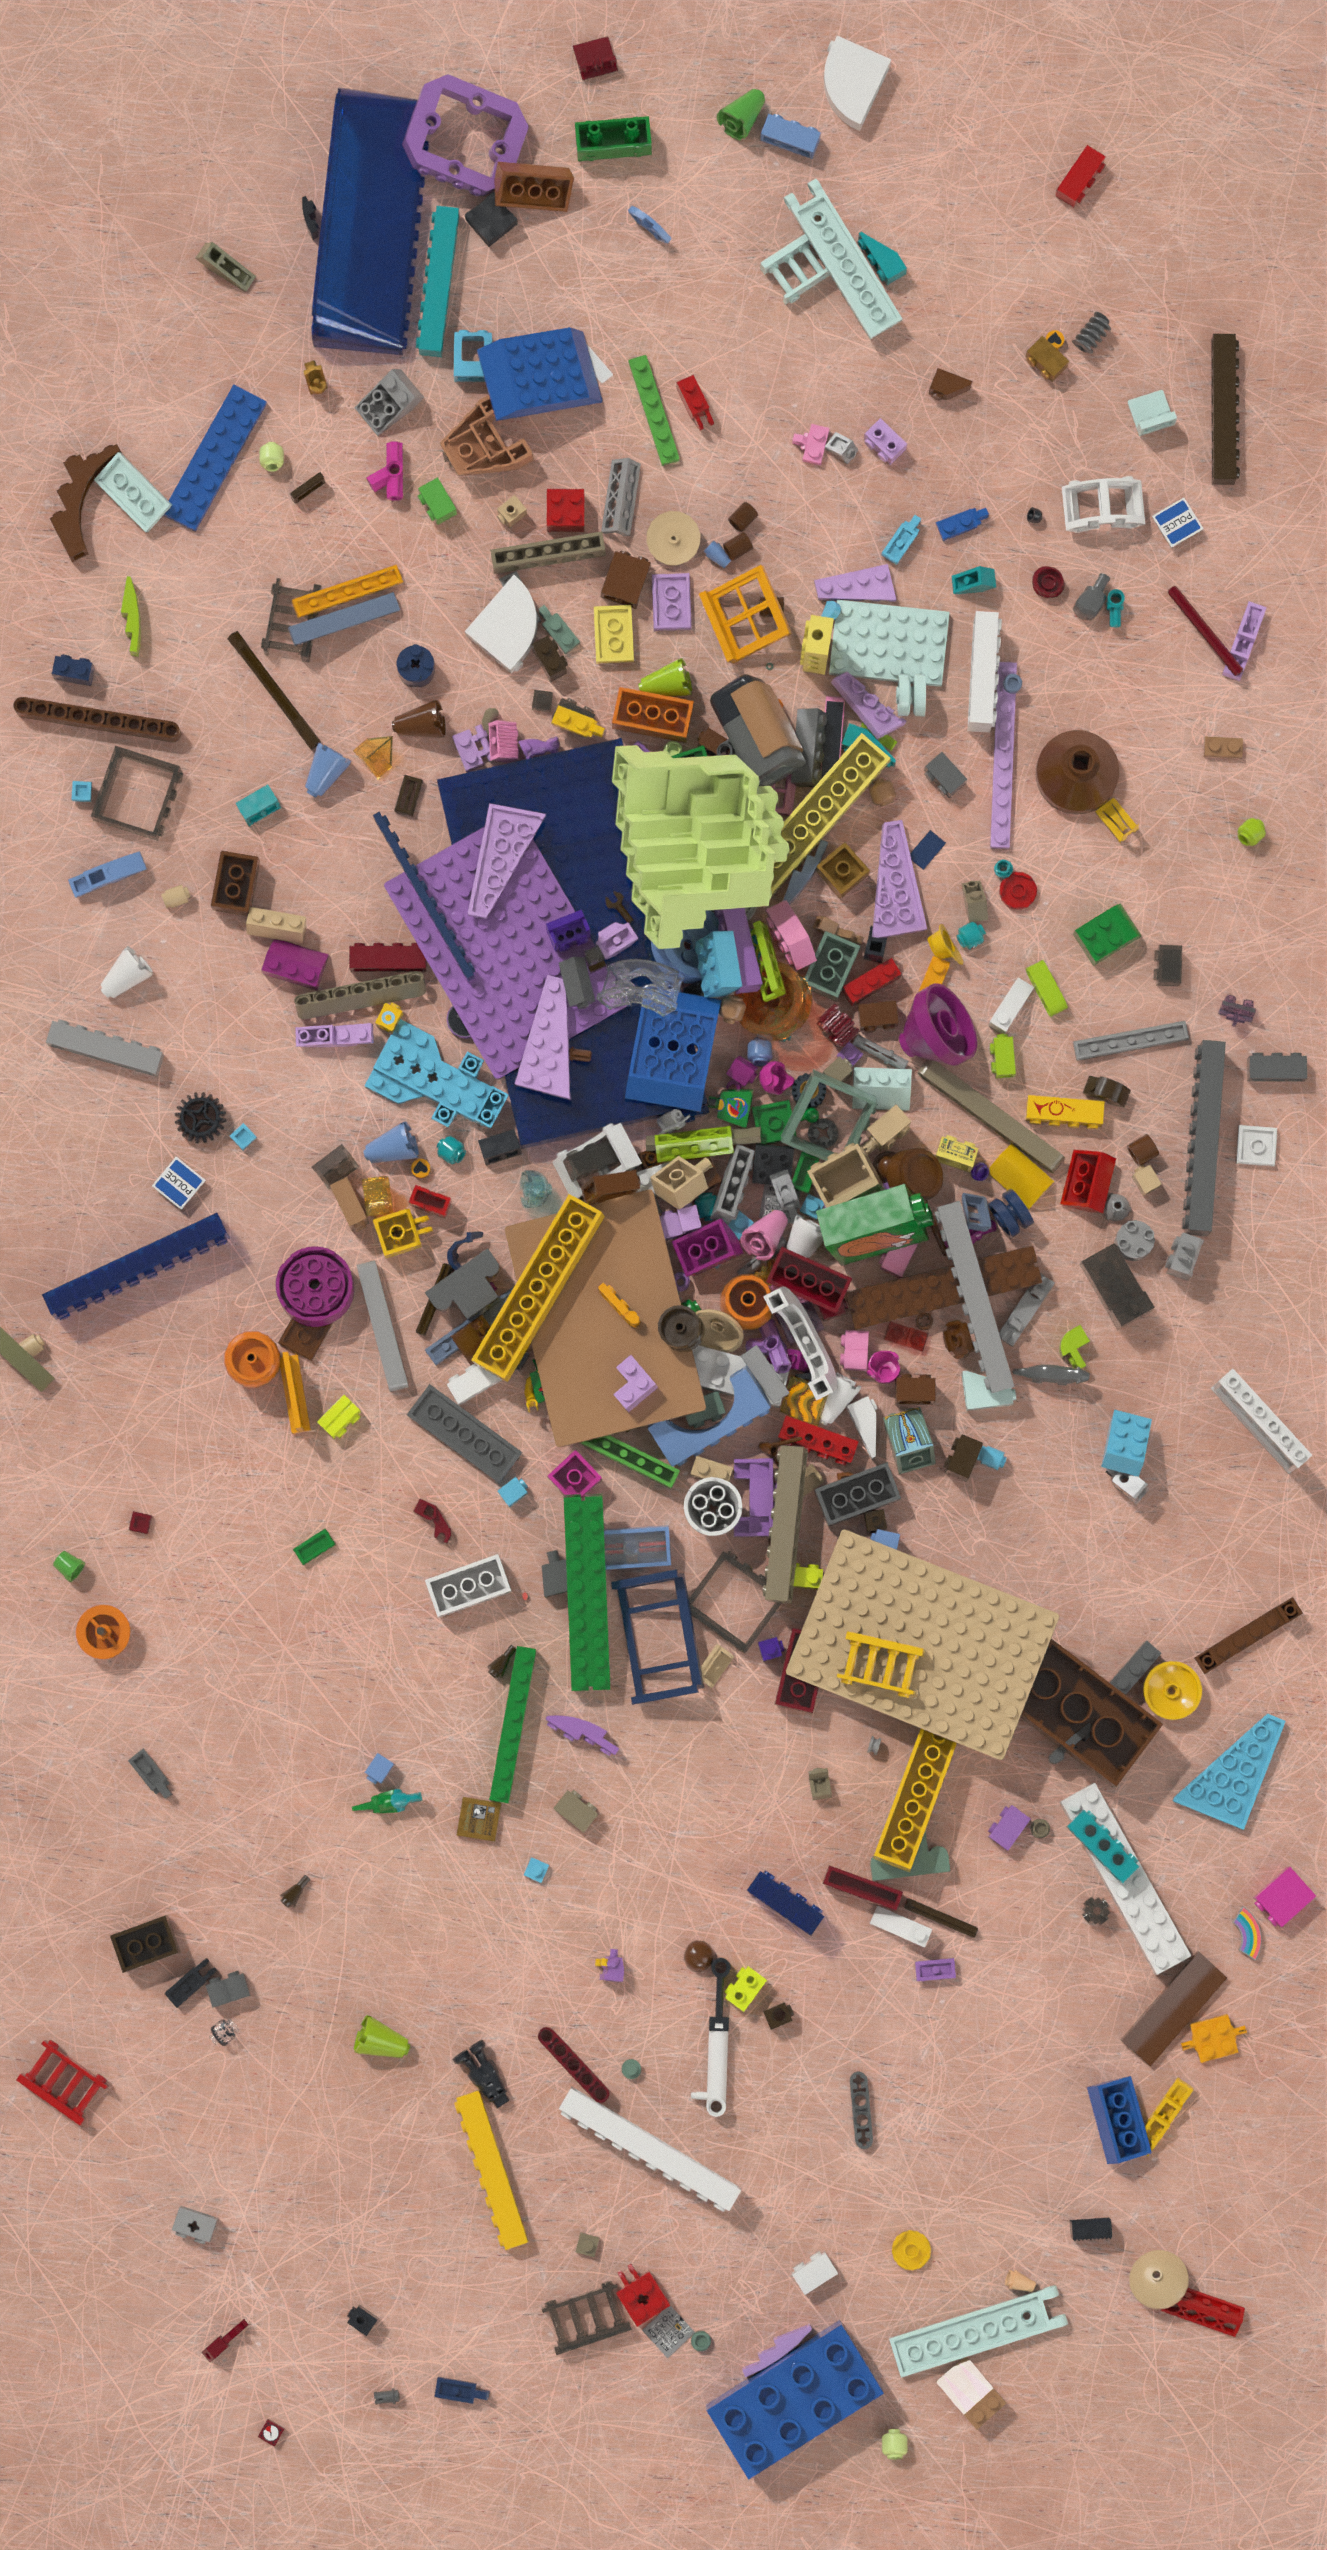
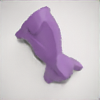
[518,736,560,762]

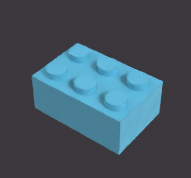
[695,931,742,998]
[1101,1409,1152,1477]

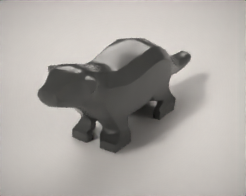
[1012,1365,1090,1386]

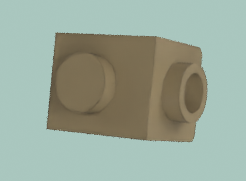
[808,1768,832,1800]

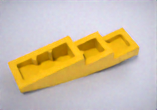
[1144,2077,1194,2156]

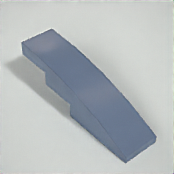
[783,840,828,905]

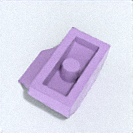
[596,922,638,960]

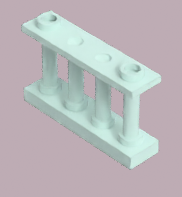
[760,234,830,305]

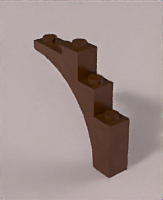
[50,444,121,562]

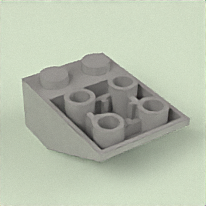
[354,369,424,436]

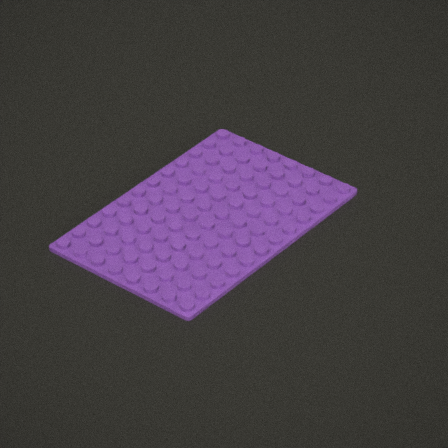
[384,827,628,1079]

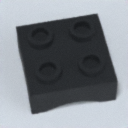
[465,191,518,247]
[752,1143,794,1185]

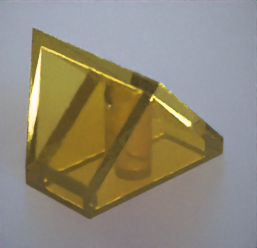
[353,736,393,779]

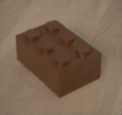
[211,850,260,916]

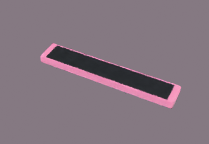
[821,696,845,778]

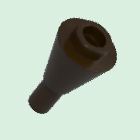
[487,1645,516,1679]
[280,1875,311,1908]

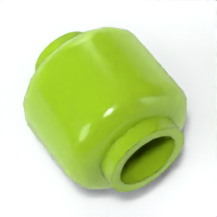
[1237,818,1266,846]

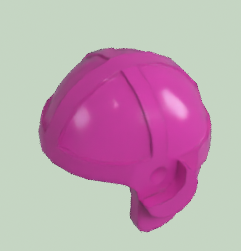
[759,1061,795,1095]
[867,1351,900,1384]

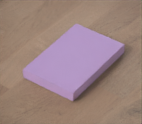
[652,573,691,631]

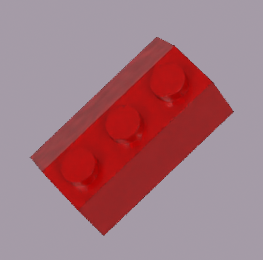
[1060,1149,1117,1213]

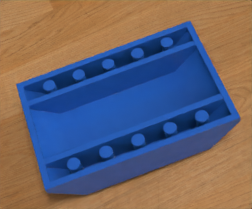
[477,327,603,421]

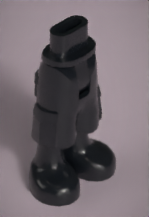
[452,2039,510,2108]

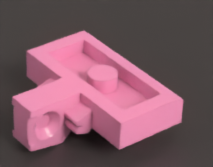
[792,424,830,465]

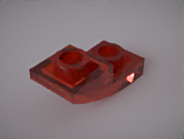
[883,1321,929,1352]

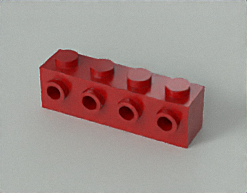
[778,1415,859,1466]

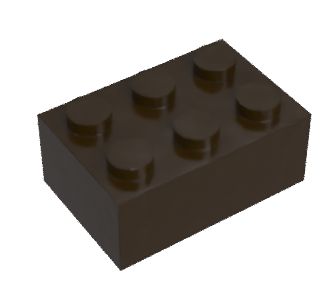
[110,1915,181,1973]

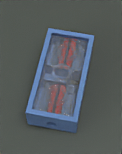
[604,1525,671,1569]

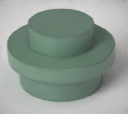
[622,2059,641,2079]

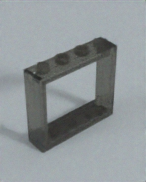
[91,746,183,841]
[689,1551,782,1654]

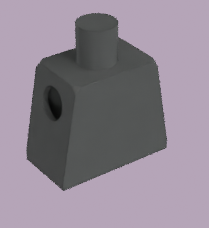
[542,1550,567,1598]

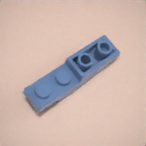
[68,851,147,898]

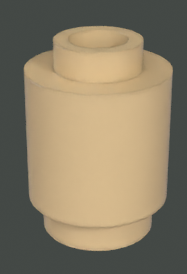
[161,884,191,908]
[19,1334,45,1357]

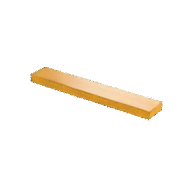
[291,564,403,618]

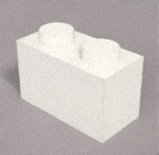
[792,2251,838,2295]

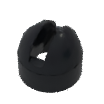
[1027,507,1043,523]

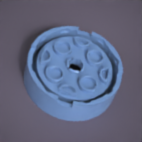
[651,910,719,984]

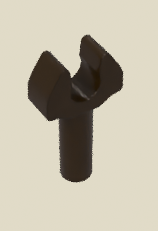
[605,891,634,924]

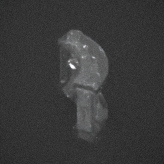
[596,959,685,1017]

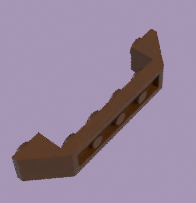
[1194,1597,1303,1674]

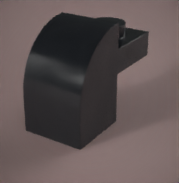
[863,926,888,963]

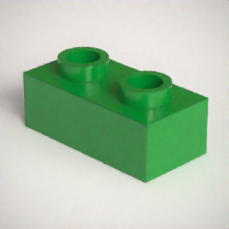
[792,1151,820,1195]

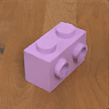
[864,418,907,465]

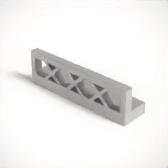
[601,458,641,537]

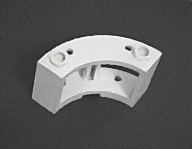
[1062,476,1145,533]
[552,1123,642,1200]

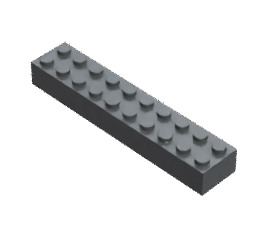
[1182,1040,1226,1236]

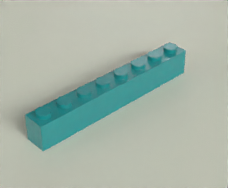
[416,206,460,358]

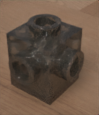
[1081,1897,1110,1925]

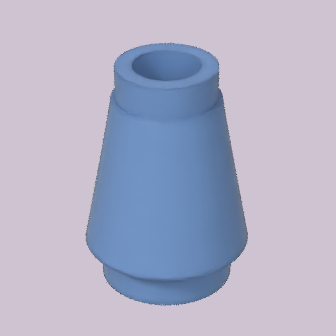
[704,541,732,568]

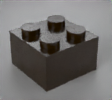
[944,1434,983,1482]

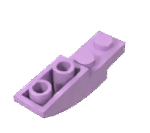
[295,1023,374,1047]

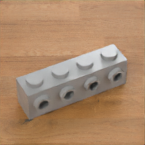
[710,1144,755,1225]

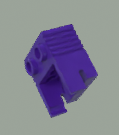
[546,909,591,953]

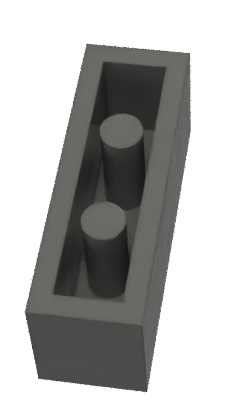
[1247,1053,1307,1082]
[1109,1640,1161,1695]

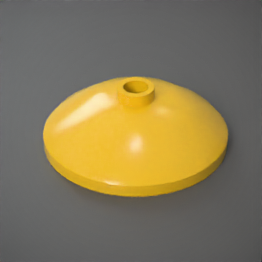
[1143,1661,1202,1720]

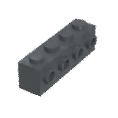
[791,708,827,787]

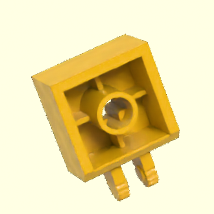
[373,1208,433,1259]

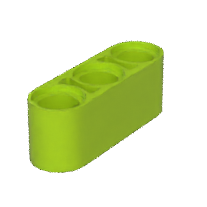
[1025,960,1068,1017]

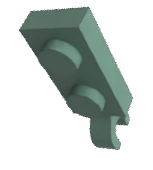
[538,605,580,655]

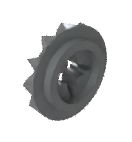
[808,1118,838,1149]

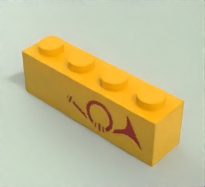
[1025,1095,1105,1129]

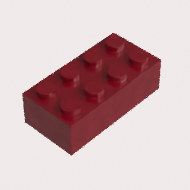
[774,1628,819,1714]

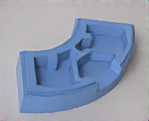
[628,206,672,243]

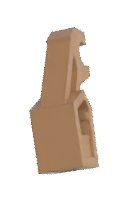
[812,916,864,944]

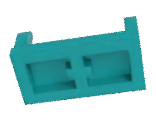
[235,784,281,827]

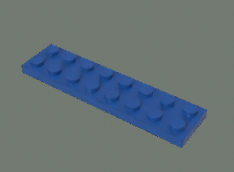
[163,384,267,532]

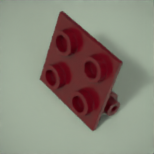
[572,36,618,81]

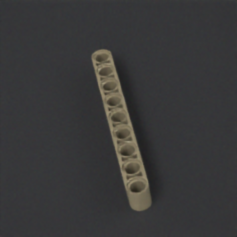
[917,1060,1065,1174]

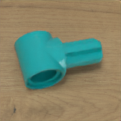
[1106,589,1125,628]

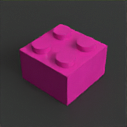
[547,1450,602,1499]

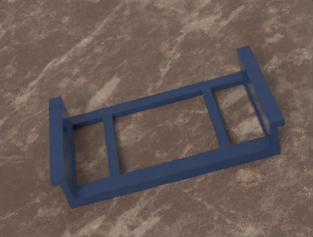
[611,1569,704,1705]

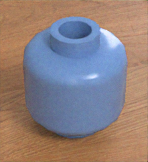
[747,1037,772,1067]

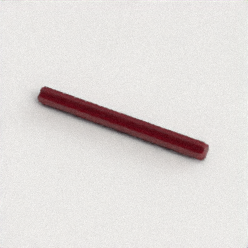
[1168,586,1243,676]

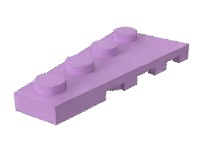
[814,564,896,602]
[831,672,906,739]

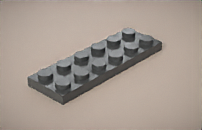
[407,1384,523,1484]

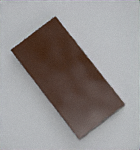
[278,1280,334,1361]

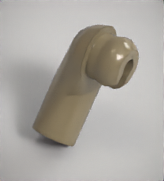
[482,708,499,737]

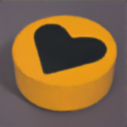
[1046,330,1064,350]
[411,1159,431,1179]

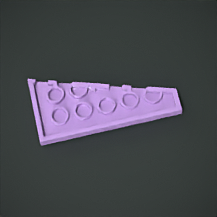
[468,803,546,919]
[872,820,927,938]
[515,975,571,1100]

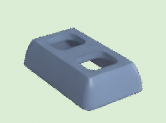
[961,1193,991,1232]

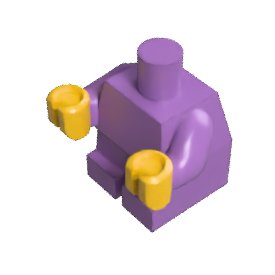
[595,1949,624,1982]

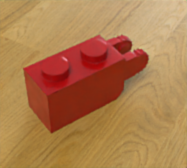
[676,374,714,431]

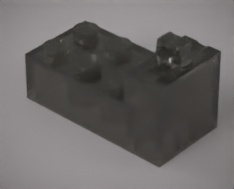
[1079,1243,1155,1331]

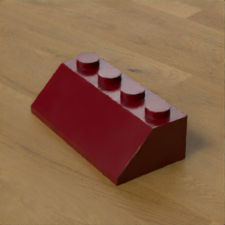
[766,1247,852,1314]

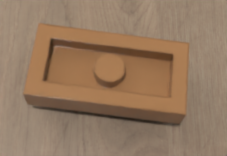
[1204,736,1243,759]

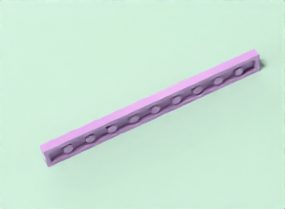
[990,662,1017,849]

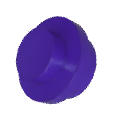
[971,1162,989,1181]

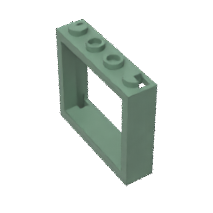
[781,1069,878,1161]

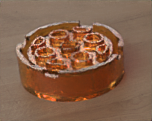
[734,962,812,1041]

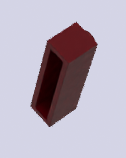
[349,943,427,972]
[822,1865,903,1911]

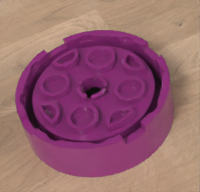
[275,1246,355,1327]

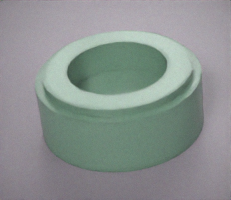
[691,2331,711,2351]

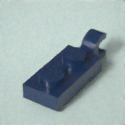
[434,2376,490,2404]

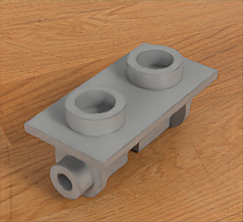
[657,1109,690,1135]

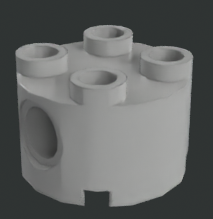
[1114,1220,1155,1261]

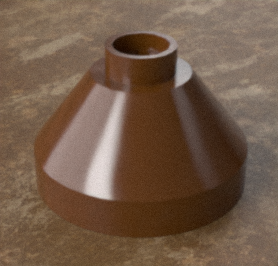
[1035,730,1119,815]

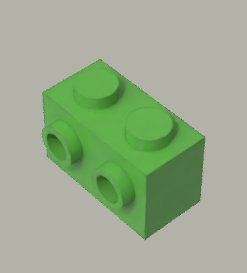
[417,477,457,525]

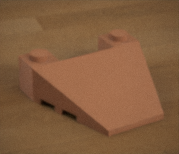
[440,395,534,476]

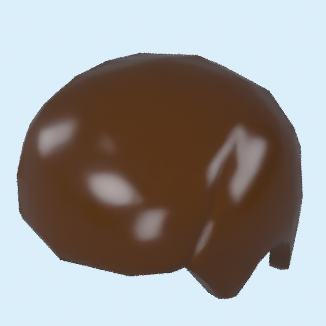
[684,1940,714,1972]

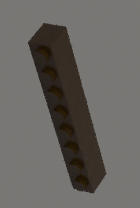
[1211,333,1240,485]

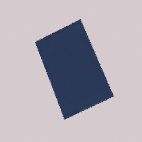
[910,830,946,870]

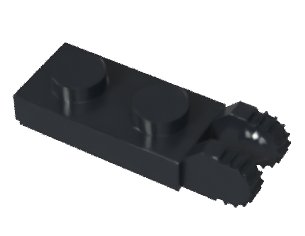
[164,1958,217,2008]

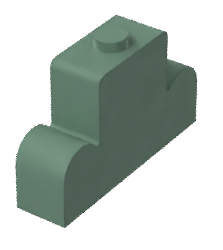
[870,1830,950,1881]

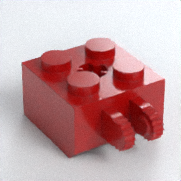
[616,2264,671,2327]

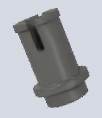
[374,2388,400,2405]

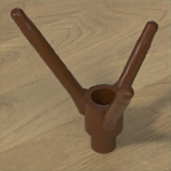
[758,1437,802,1466]

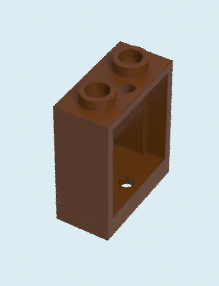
[581,1170,641,1205]

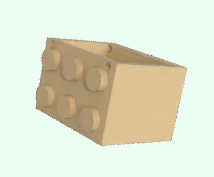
[807,1143,885,1208]

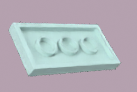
[94,452,172,532]

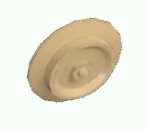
[646,511,700,565]

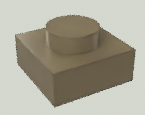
[575,2232,599,2257]

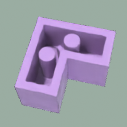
[660,1203,701,1241]
[614,1355,658,1413]

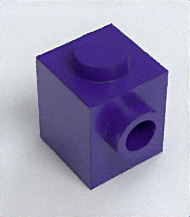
[758,1637,784,1662]

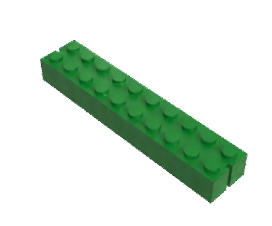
[564,1493,610,1691]

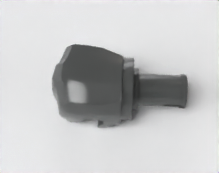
[1073,573,1110,621]

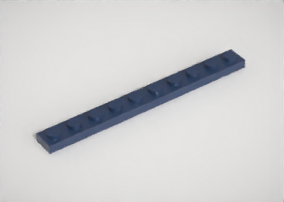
[373,812,476,982]

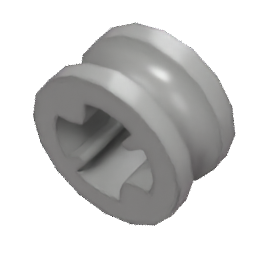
[867,1736,881,1755]

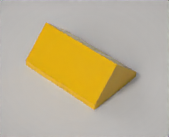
[989,1143,1054,1210]

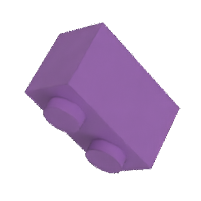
[988,1805,1031,1851]

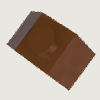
[929,368,973,400]

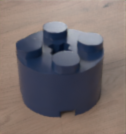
[396,644,435,687]

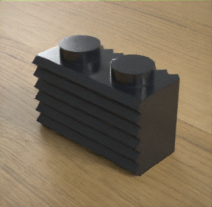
[1070,2217,1112,2241]

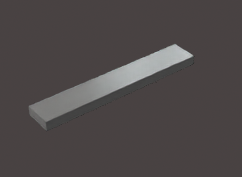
[1073,1021,1189,1061]

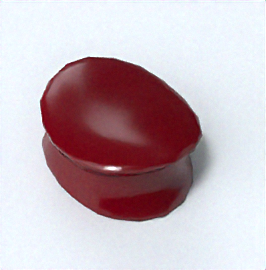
[1032,566,1065,598]

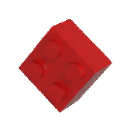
[546,489,585,532]

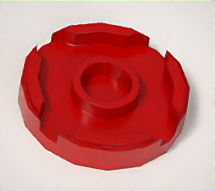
[999,872,1037,910]

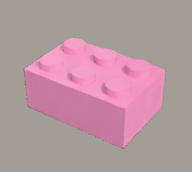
[766,900,817,971]

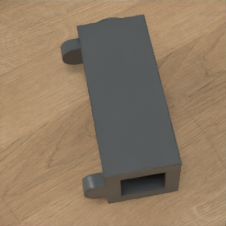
[559,957,595,1009]

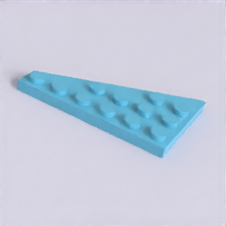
[1172,1714,1286,1830]

